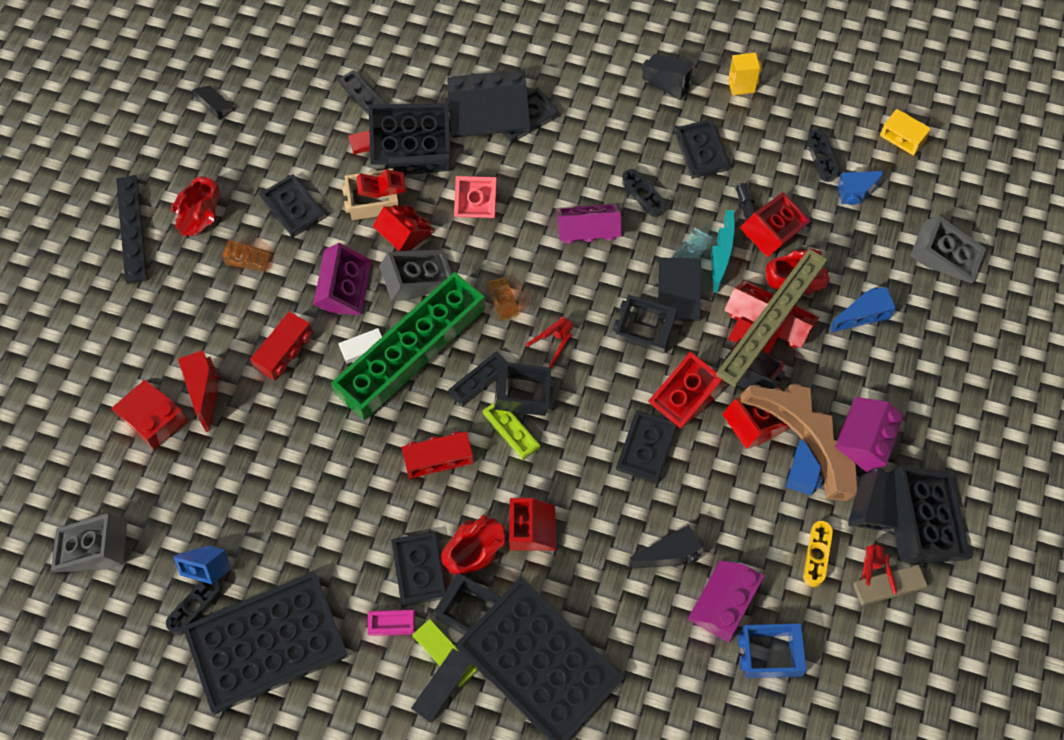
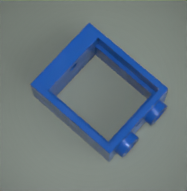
[738,624,806,678]

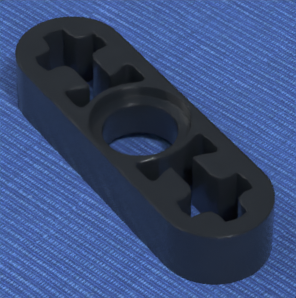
[807,130,839,182]
[622,169,665,217]
[166,580,222,636]

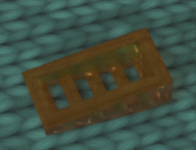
[222,240,271,272]
[486,276,519,321]

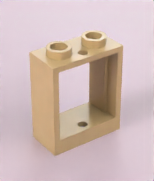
[342,168,399,220]

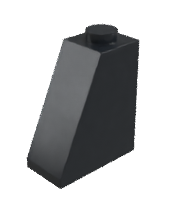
[642,54,695,100]
[848,468,898,531]

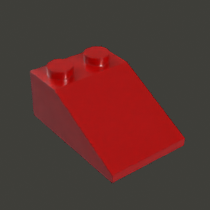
[740,192,811,258]
[178,350,220,432]
[648,352,727,429]
[111,380,187,450]
[722,386,790,449]

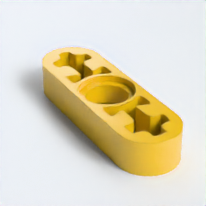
[803,521,833,587]

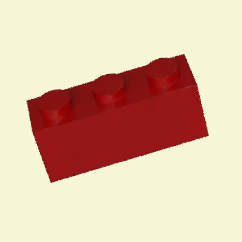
[250,311,313,381]
[401,431,474,479]

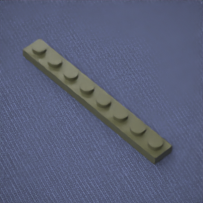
[716,249,827,387]

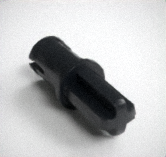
[735,183,756,221]

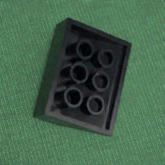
[447,69,530,138]
[368,103,450,165]
[889,466,971,564]

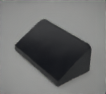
[193,85,234,120]

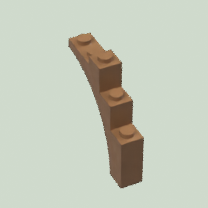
[740,384,857,501]

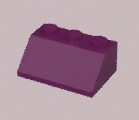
[556,204,621,243]
[313,243,372,315]
[835,397,904,473]
[687,561,764,643]

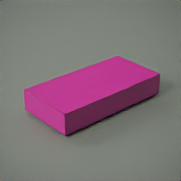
[368,610,415,636]

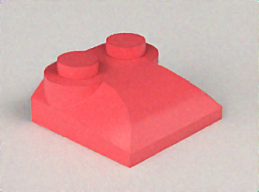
[454,176,497,218]

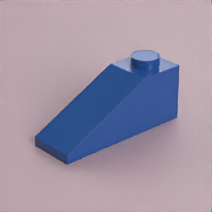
[830,287,896,333]

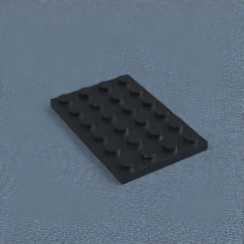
[183,572,349,715]
[454,577,624,740]

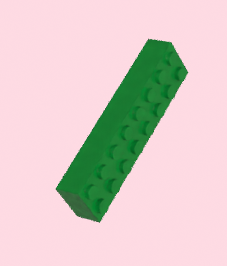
[331,272,486,421]

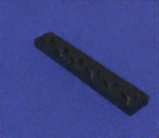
[116,175,148,284]

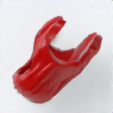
[171,176,220,237]
[765,249,830,296]
[441,515,505,576]

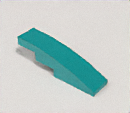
[710,210,735,292]

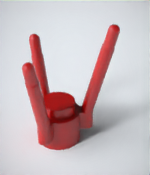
[526,317,573,369]
[861,545,897,594]

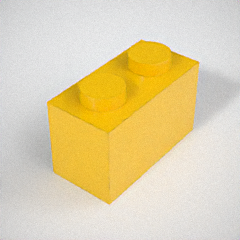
[728,52,762,96]
[880,109,931,156]

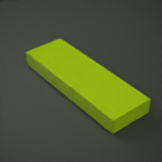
[483,403,540,461]
[412,619,477,688]

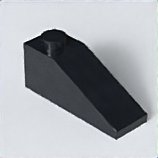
[628,525,704,568]

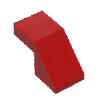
[356,169,406,198]

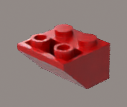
[373,205,435,251]
[509,498,556,551]

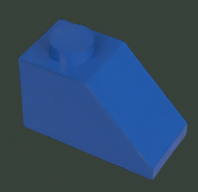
[838,171,883,205]
[785,440,822,495]
[174,546,231,584]

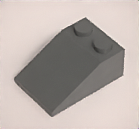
[910,216,986,283]
[379,249,452,301]
[51,513,127,572]

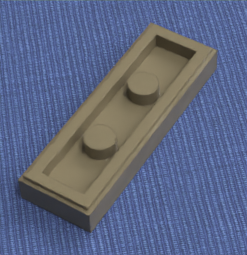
[853,565,928,606]

